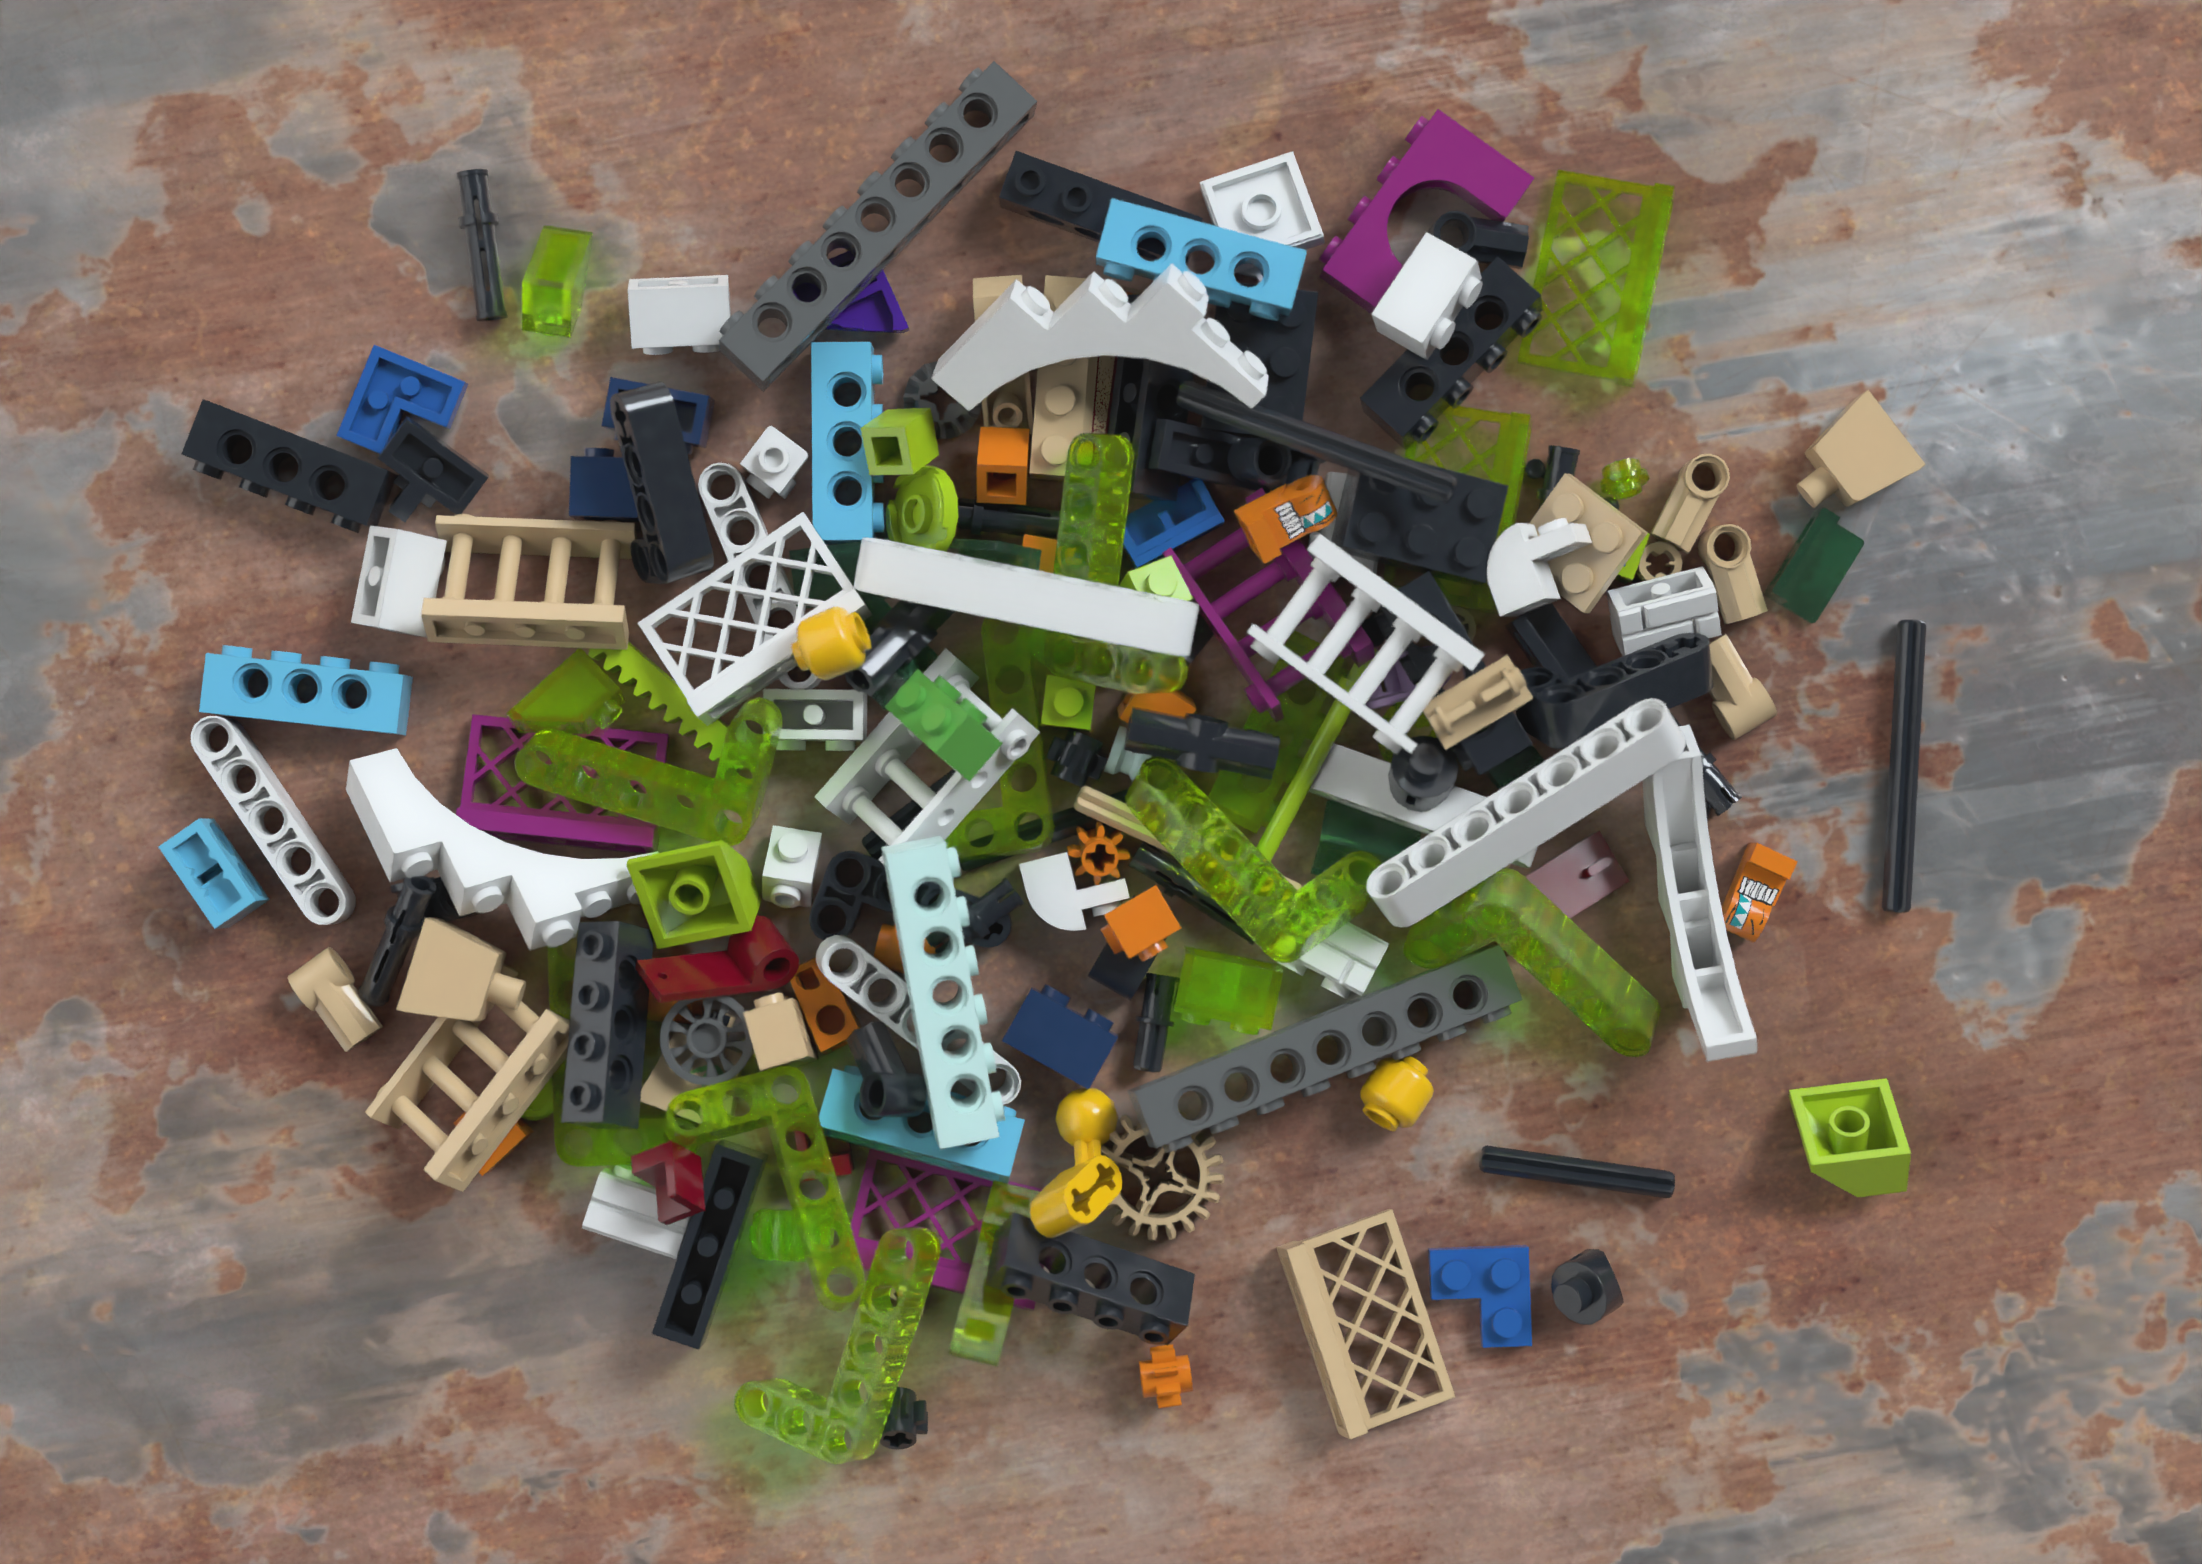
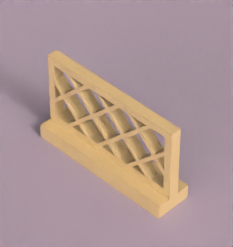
[1276,1209,1455,1439]

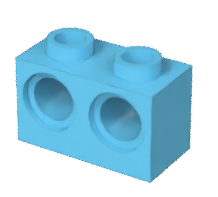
[158,818,270,929]

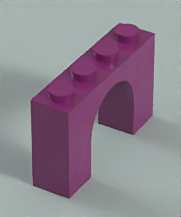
[1319,109,1534,314]

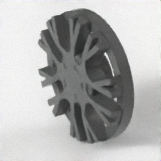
[660,995,753,1085]

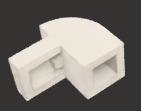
[1487,518,1592,617]
[1019,852,1130,931]

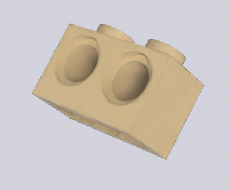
[743,993,819,1074]

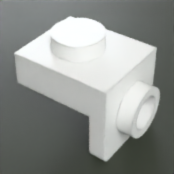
[740,426,808,499]
[762,825,822,908]

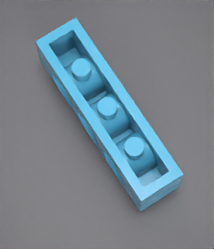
[1096,198,1307,320]
[811,342,884,544]
[199,645,413,735]
[816,1065,1025,1185]

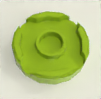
[886,465,958,552]

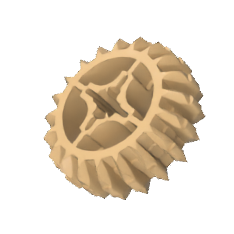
[1101,1110,1224,1241]

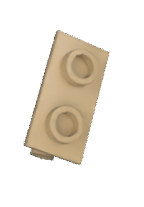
[1423,655,1533,750]

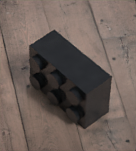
[1201,282,1318,438]
[1331,460,1509,586]

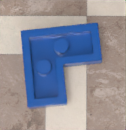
[336,345,468,453]
[1428,1245,1532,1348]

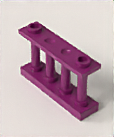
[1163,488,1375,723]

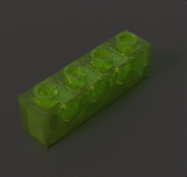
[1202,630,1349,834]

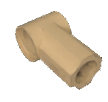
[1650,454,1730,554]
[1698,524,1768,624]
[1709,634,1777,740]
[288,947,383,1052]

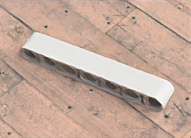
[853,537,1199,656]
[1366,699,1686,927]

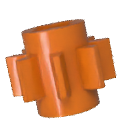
[1067,821,1130,885]
[1138,1344,1193,1409]

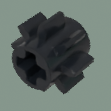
[1045,728,1108,788]
[868,1387,928,1450]

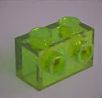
[1173,945,1283,1035]

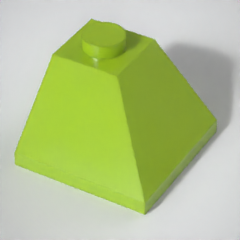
[626,840,761,949]
[1789,1078,1911,1197]

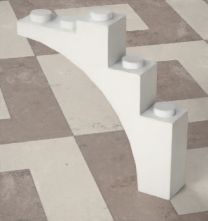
[931,264,1269,411]
[1643,725,1757,1061]
[346,748,659,950]

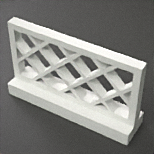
[638,512,873,726]

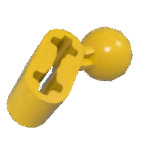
[1030,1088,1122,1238]

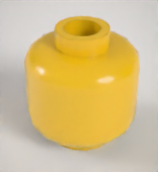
[791,606,871,681]
[1360,1056,1434,1131]

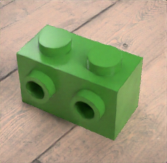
[885,669,1003,782]

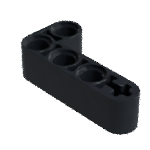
[610,382,714,584]
[1515,633,1714,749]
[809,850,1012,948]

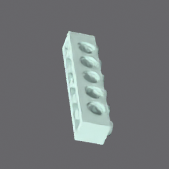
[881,836,1005,1149]

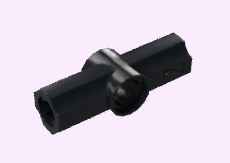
[845,600,956,696]
[1124,706,1280,780]

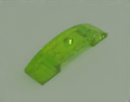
[948,1180,1040,1367]

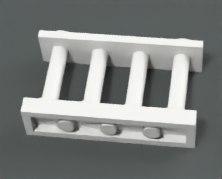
[1247,534,1484,754]
[815,648,1040,864]

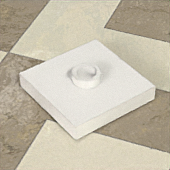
[1199,151,1325,273]

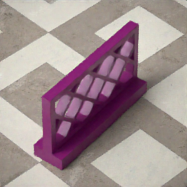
[456,714,670,854]
[840,1148,1044,1311]

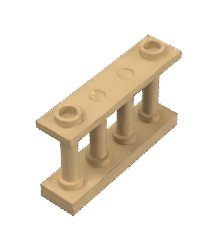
[421,514,637,650]
[365,963,570,1192]

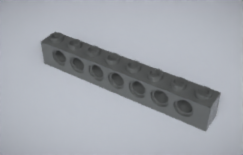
[719,61,1037,392]
[1127,944,1523,1153]

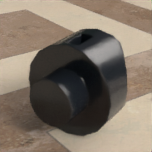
[1388,735,1458,812]
[1551,1249,1624,1325]

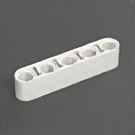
[698,462,821,689]
[191,716,356,925]
[1309,744,1538,868]
[816,935,1021,1105]

